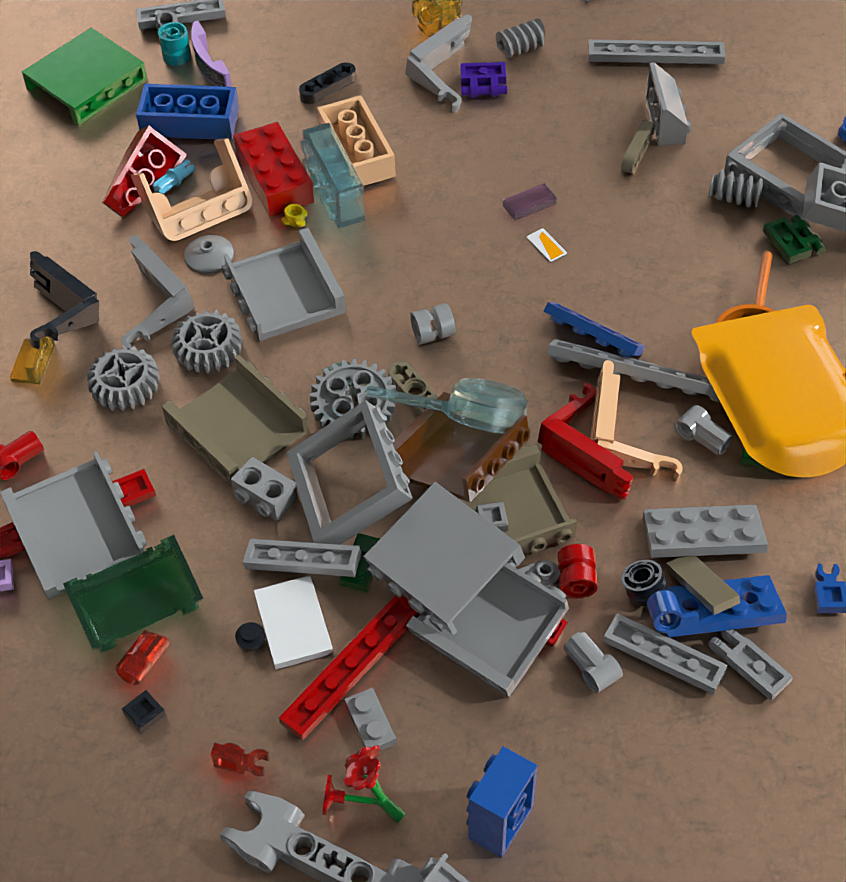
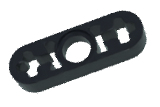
[299,62,356,104]

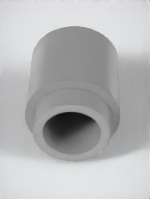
[155,10,178,32]

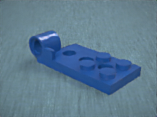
[647,575,787,637]

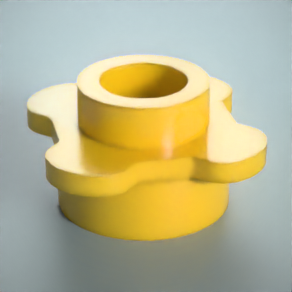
[282,204,308,227]

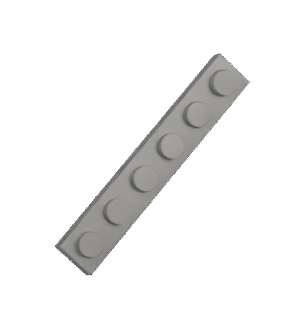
[588,40,725,64]

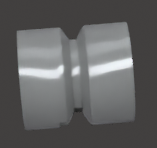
[410,303,456,345]

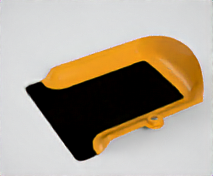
[691,305,846,477]

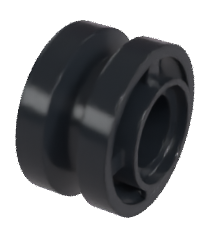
[622,559,668,606]

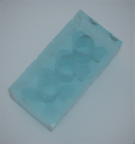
[300,123,366,229]

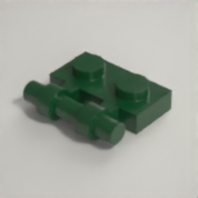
[763,215,826,264]

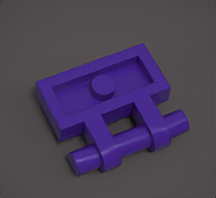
[460,62,507,98]

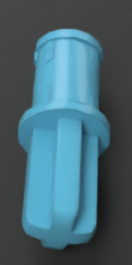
[153,159,195,194]

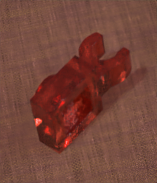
[210,743,270,776]

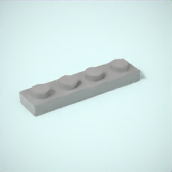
[136,0,226,30]
[242,539,362,577]
[603,613,727,695]

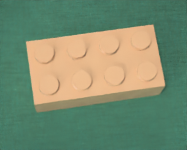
[317,95,396,189]

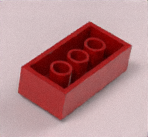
[233,121,314,217]

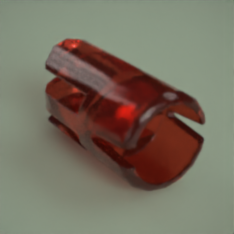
[115,630,170,686]

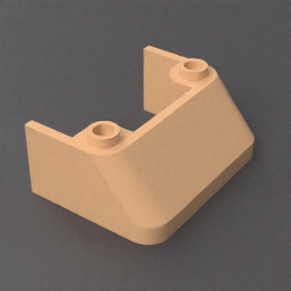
[131,138,252,241]

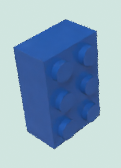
[466,746,538,858]

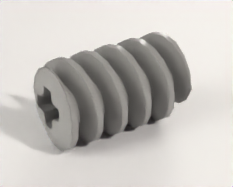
[495,18,545,58]
[708,169,763,208]

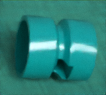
[158,22,191,66]

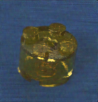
[412,0,462,37]

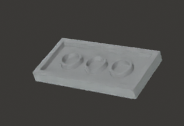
[643,505,768,558]

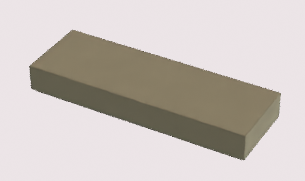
[666,556,740,615]

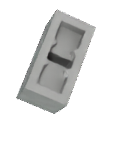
[231,457,298,521]

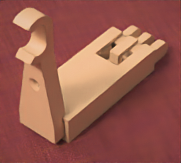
[590,360,683,481]

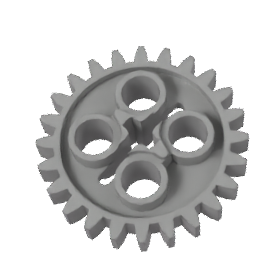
[309,358,397,439]

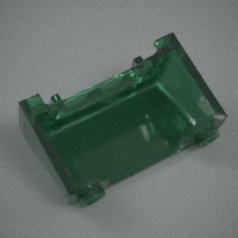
[63,535,204,653]

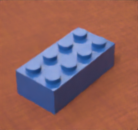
[136,84,239,140]

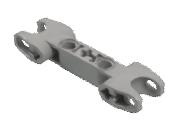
[220,790,423,882]

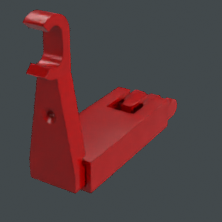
[537,383,633,500]

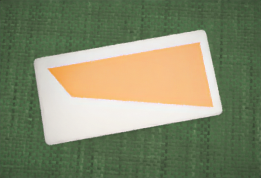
[527,228,567,262]

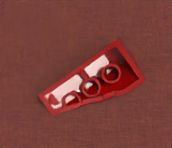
[102,126,187,217]

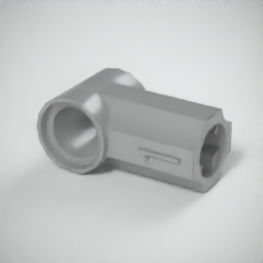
[674,405,733,455]
[564,632,623,693]

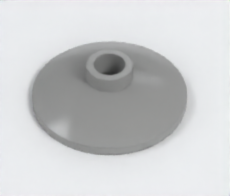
[184,235,234,273]

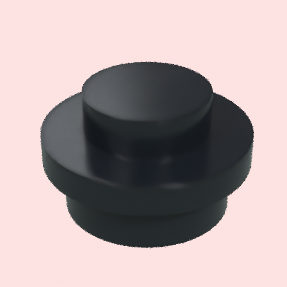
[235,622,265,651]

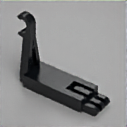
[30,251,99,350]

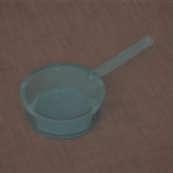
[365,378,528,433]

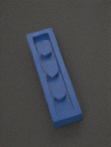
[543,302,645,358]

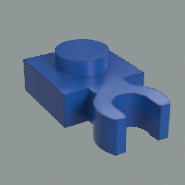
[814,564,846,613]

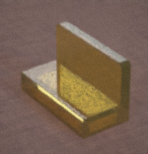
[10,337,55,385]

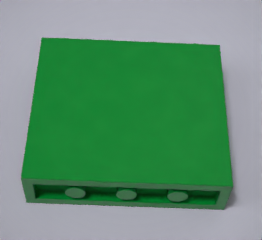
[21,27,148,126]

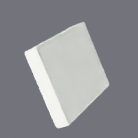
[254,575,333,670]

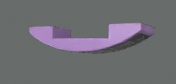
[191,20,232,87]

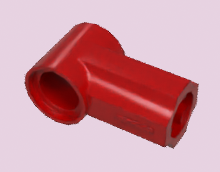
[0,431,44,480]

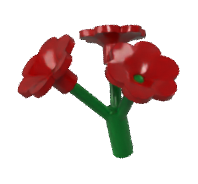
[322,745,406,823]

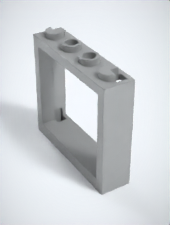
[724,113,846,218]
[286,400,413,545]

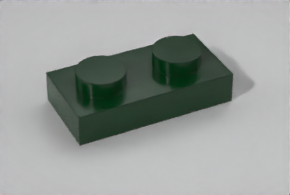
[339,533,380,593]

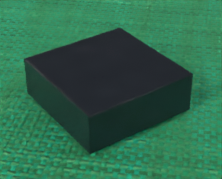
[121,690,166,734]

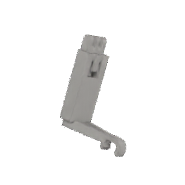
[405,15,472,113]
[121,235,195,350]

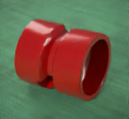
[557,544,598,598]

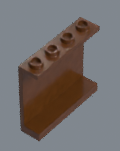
[393,392,530,502]

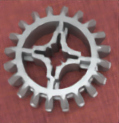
[171,310,243,374]
[87,346,160,412]

